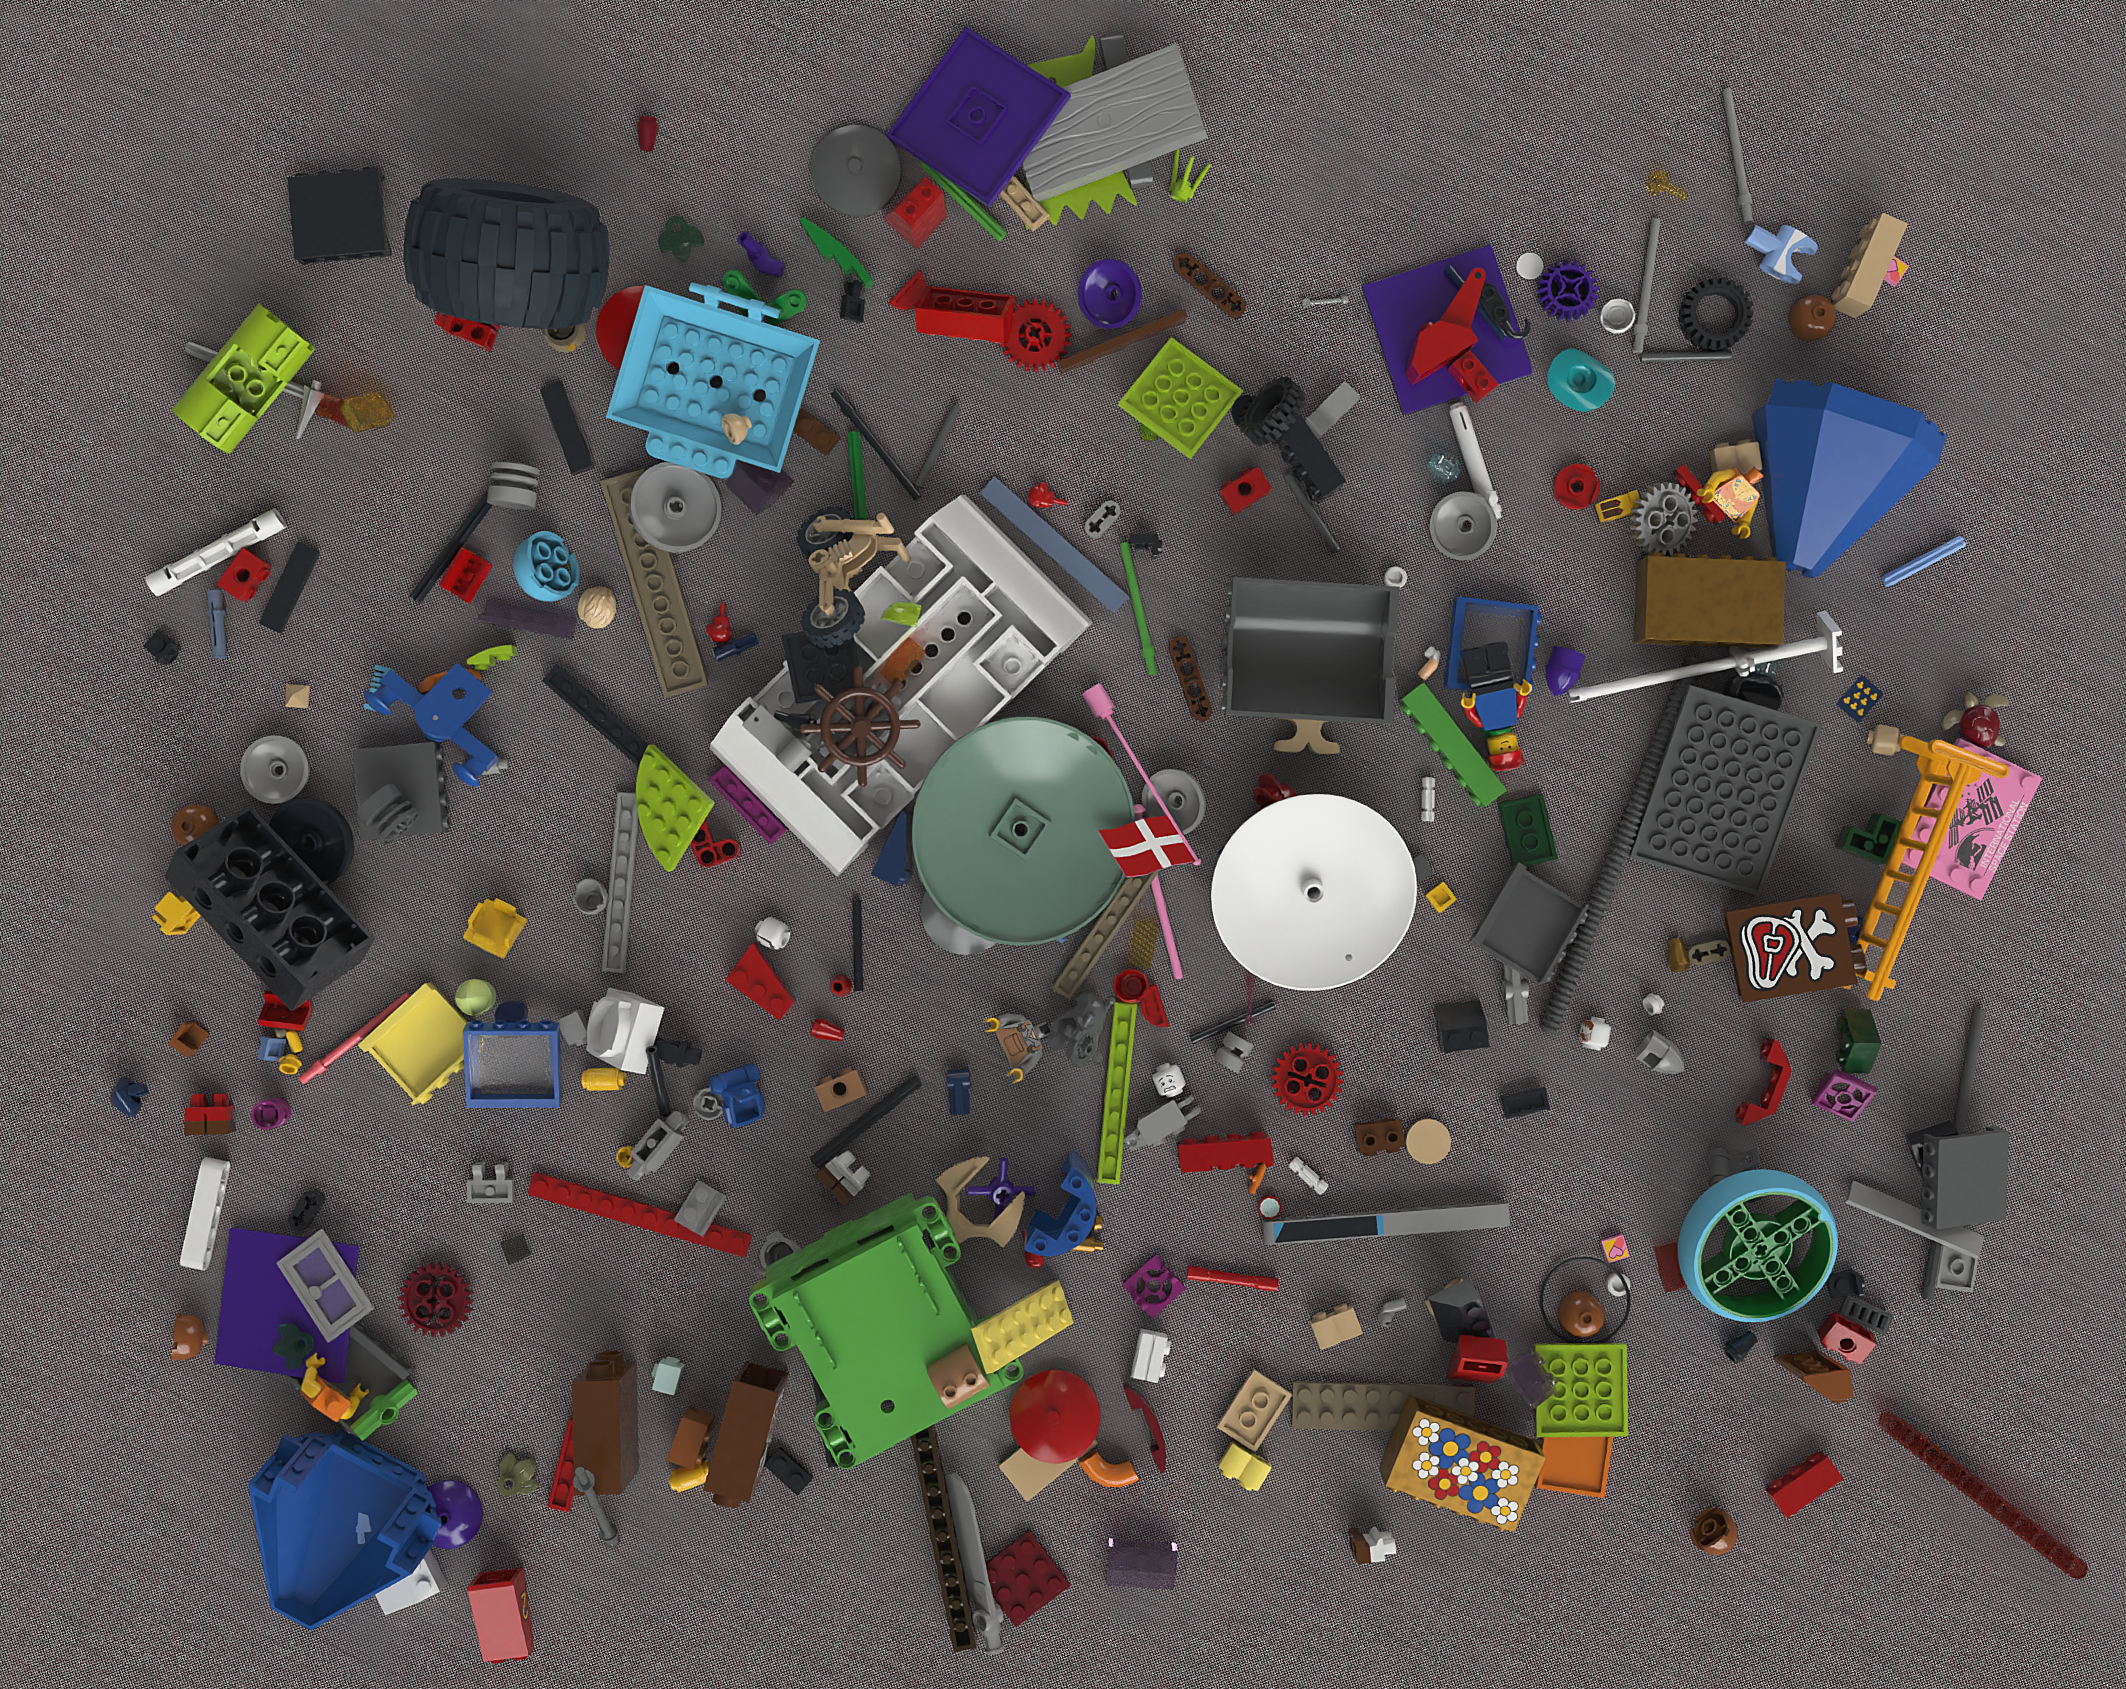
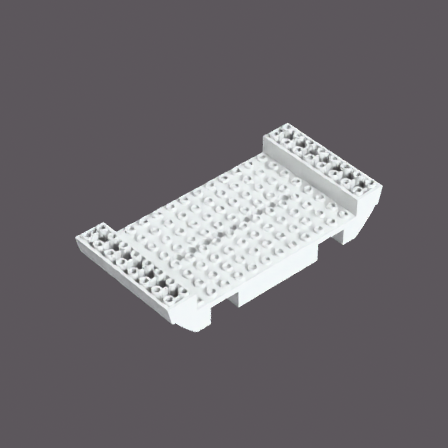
[710,495,1093,877]

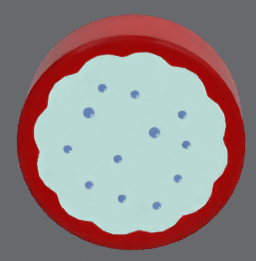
[1258,1195,1281,1219]

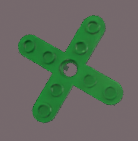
[722,270,808,327]

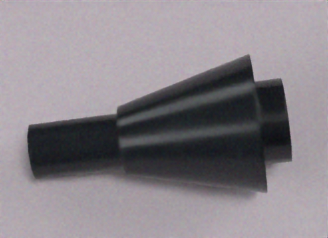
[774,710,817,736]

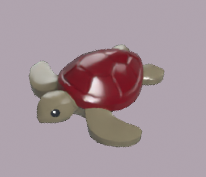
[1942,691,2010,749]

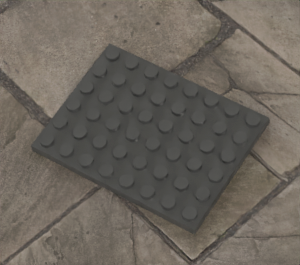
[1629,684,1823,896]

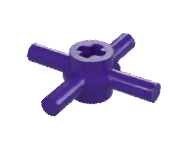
[967,1158,1035,1221]

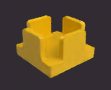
[152,892,201,935]
[463,898,527,959]

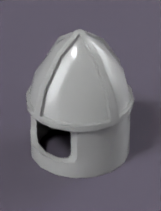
[1634,1030,1685,1074]

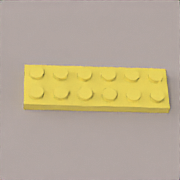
[971,1280,1074,1374]

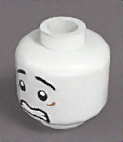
[1152,1062,1186,1098]

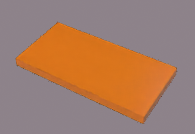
[1535,1436,1613,1498]

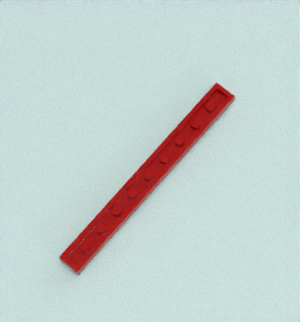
[527,1172,752,1258]

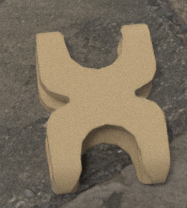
[1274,718,1340,754]

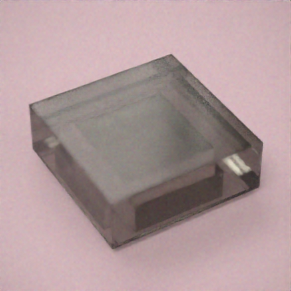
[500,1234,531,1264]

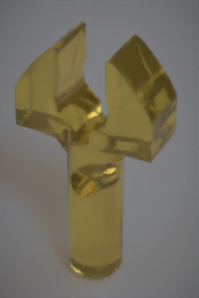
[1646,170,1688,200]

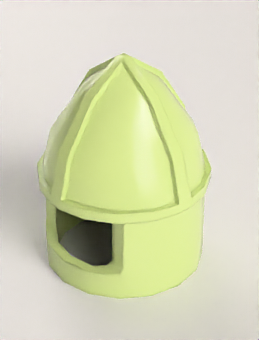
[455,979,496,1016]

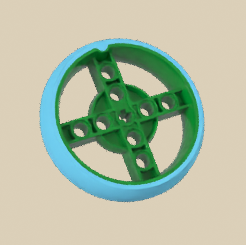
[1678,1169,1838,1322]

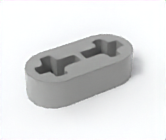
[1085,501,1120,539]

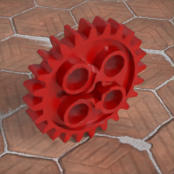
[1270,1042,1344,1116]

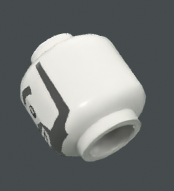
[755,917,790,950]

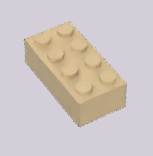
[1831,213,1908,318]

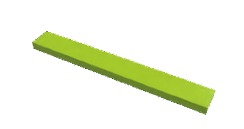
[1097,1001,1137,1185]

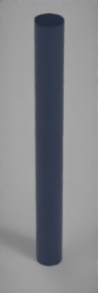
[1444,265,1507,341]

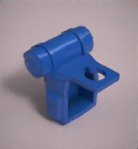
[709,1063,765,1128]

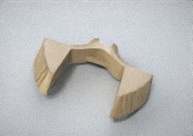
[935,1156,1025,1248]

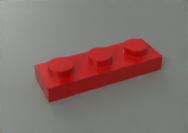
[1673,464,1726,525]

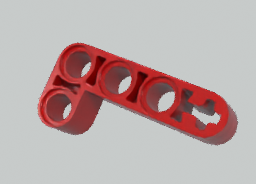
[691,817,742,867]

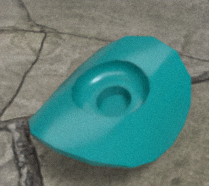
[1547,348,1615,412]

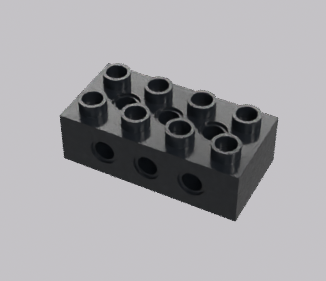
[165,805,375,1012]

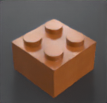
[667,1406,716,1470]

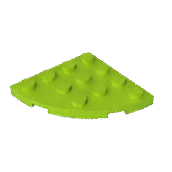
[636,744,715,872]

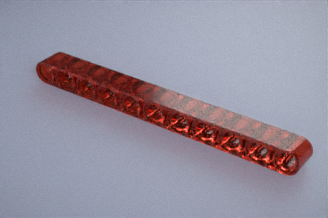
[1878,1412,2088,1580]

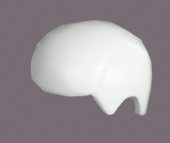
[1600,298,1635,334]

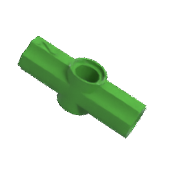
[350,1379,418,1441]

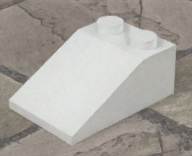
[375,1549,447,1615]

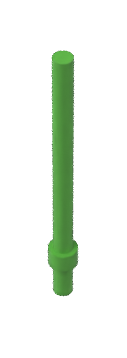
[1120,542,1158,676]

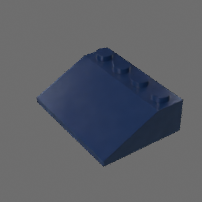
[871,811,914,887]

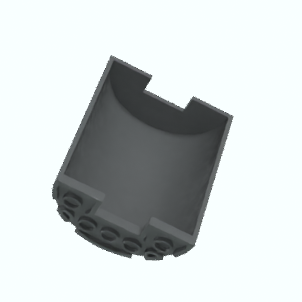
[1220,577,1400,725]

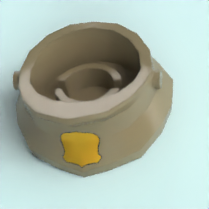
[543,323,586,352]

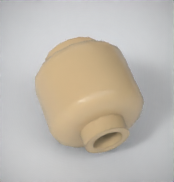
[1867,724,1903,756]

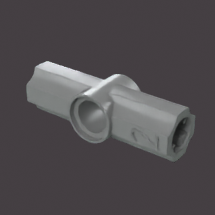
[1502,963,1529,1024]

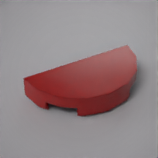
[889,270,927,310]
[1140,983,1169,1028]

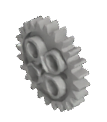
[1630,482,1698,557]

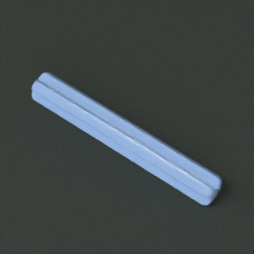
[1881,536,1966,587]

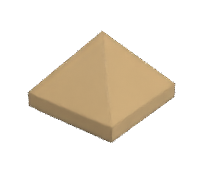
[285,684,310,708]

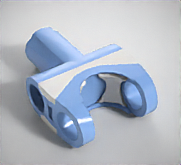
[1744,225,1818,284]

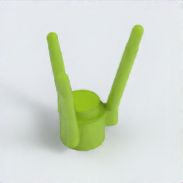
[1169,149,1211,202]

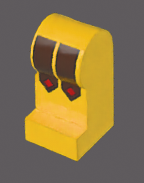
[1595,490,1640,522]

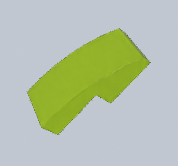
[467,645,517,670]

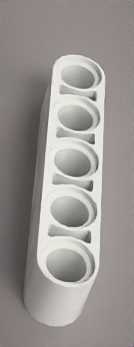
[180,1157,230,1271]

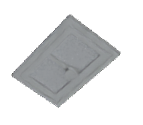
[277,1229,375,1343]

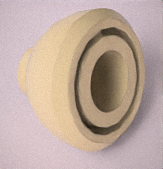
[721,413,752,445]

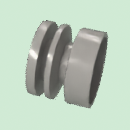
[487,461,540,510]

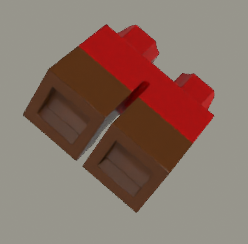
[184,1093,236,1135]

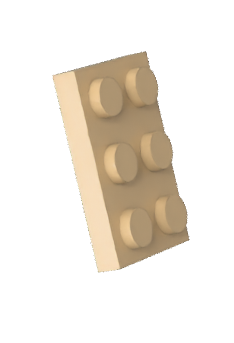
[1216,1368,1292,1452]

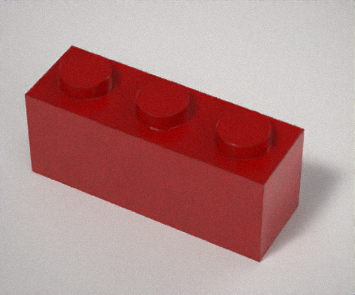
[1765,1451,1843,1519]

